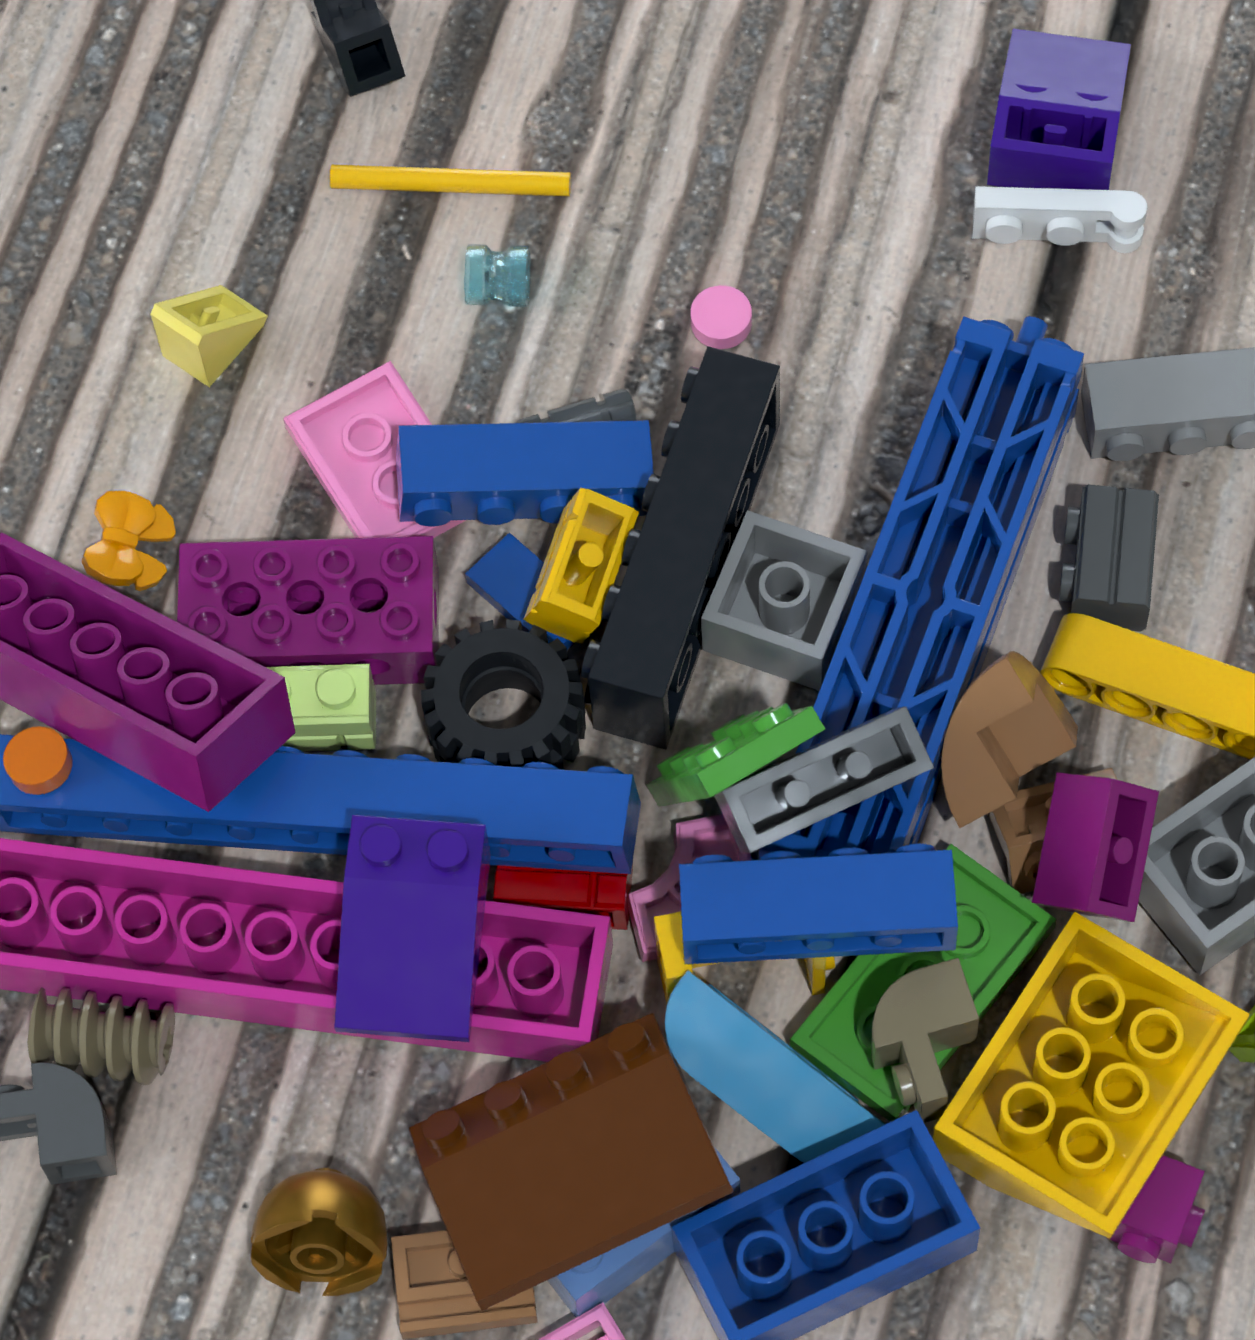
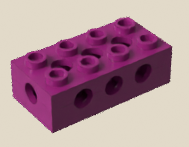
[177,536,439,685]

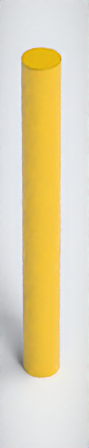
[330,164,571,197]

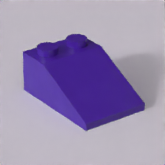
[334,815,491,1042]

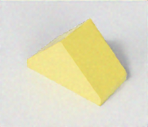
[150,285,268,388]

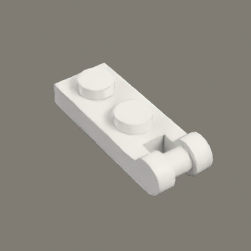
[972,186,1148,253]

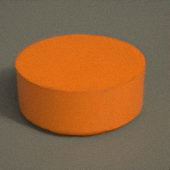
[3,726,73,795]

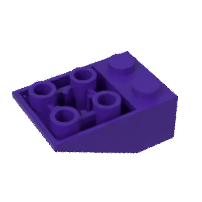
[987,29,1131,190]

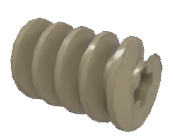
[27,987,175,1086]

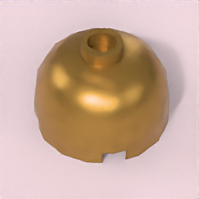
[251,1168,388,1296]

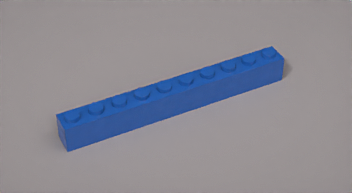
[0,734,641,874]

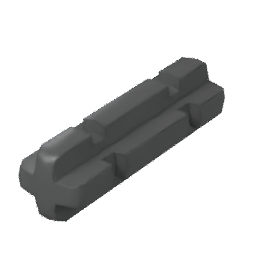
[516,389,636,423]

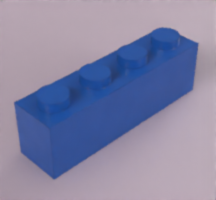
[396,420,654,527]
[679,844,958,964]

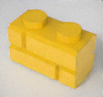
[523,488,639,644]

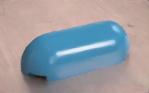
[665,969,886,1163]

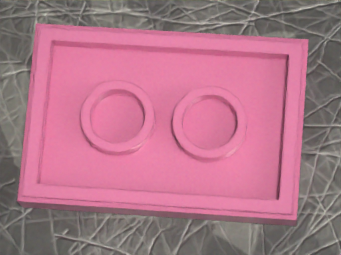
[283,361,466,538]

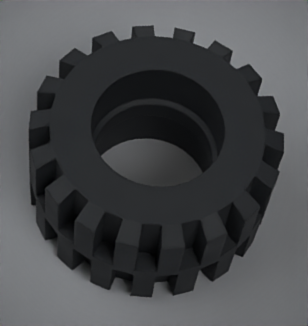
[421,619,586,770]

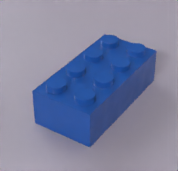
[672,1110,981,1340]

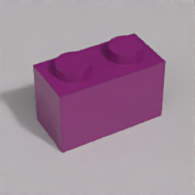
[1032,772,1159,922]

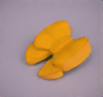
[81,491,176,591]

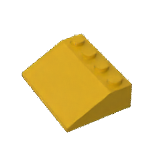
[933,912,1250,1239]

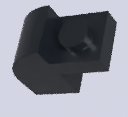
[310,0,406,97]

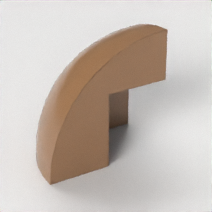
[941,651,1078,828]

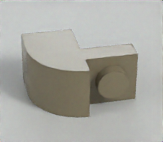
[871,958,979,1123]

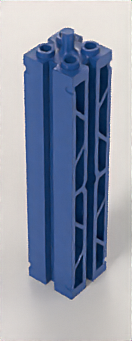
[759,316,1084,860]

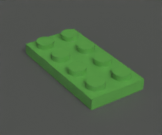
[646,702,825,807]
[790,844,1056,1122]

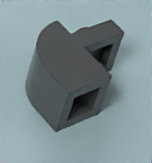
[0,1063,117,1185]

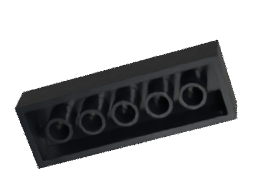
[581,346,780,750]

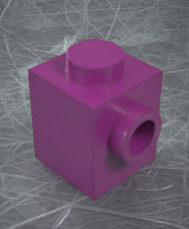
[1107,1155,1205,1264]

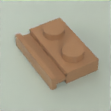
[391,1230,538,1340]

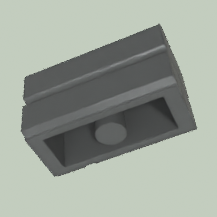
[1059,484,1159,632]

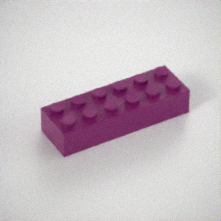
[0,532,296,812]

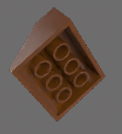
[409,1012,734,1311]

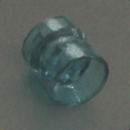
[464,244,531,307]

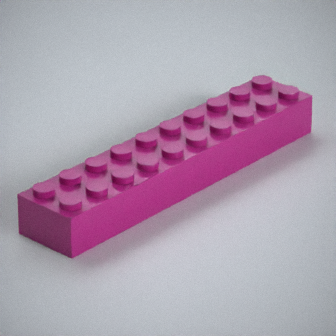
[0,838,613,1062]

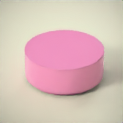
[690,285,752,349]

